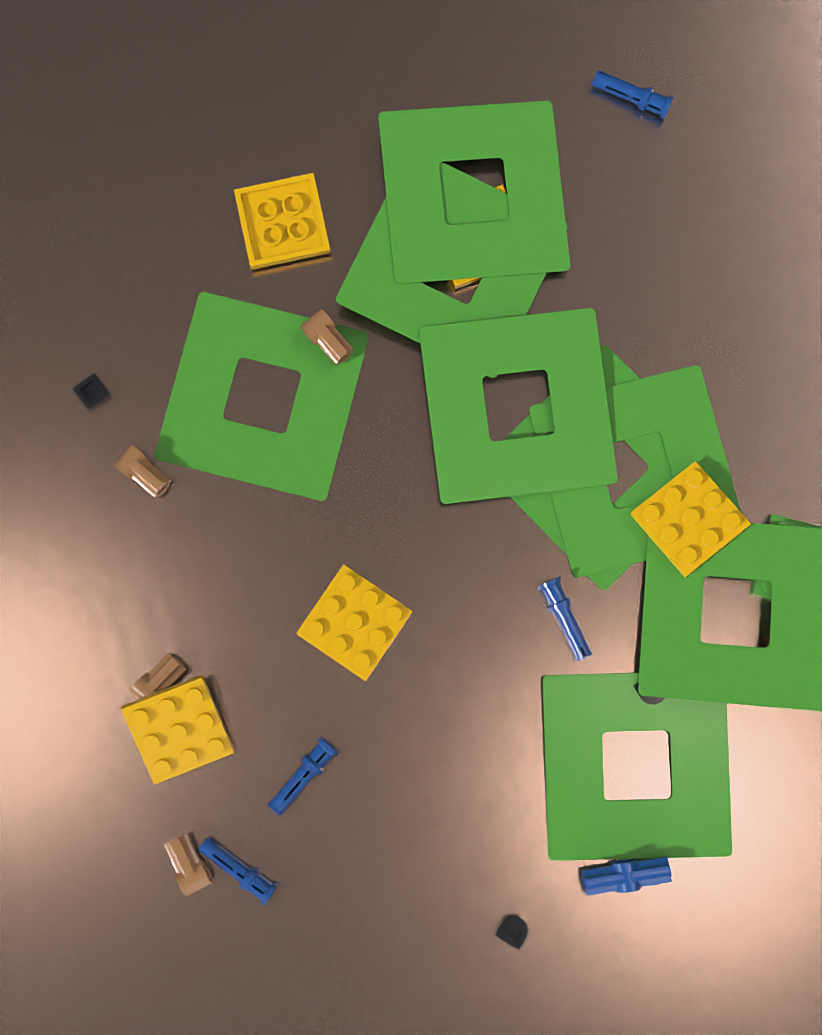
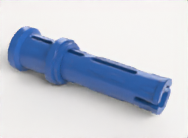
[592,69,674,120]
[538,576,593,661]
[268,736,339,816]
[198,836,279,906]

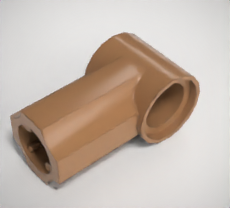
[300,309,354,366]
[113,444,171,498]
[129,653,187,700]
[164,833,213,897]

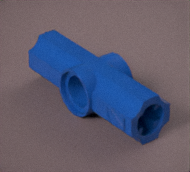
[581,856,672,896]

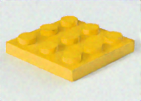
[234,173,331,270]
[630,461,751,578]
[296,564,413,681]
[121,675,234,785]

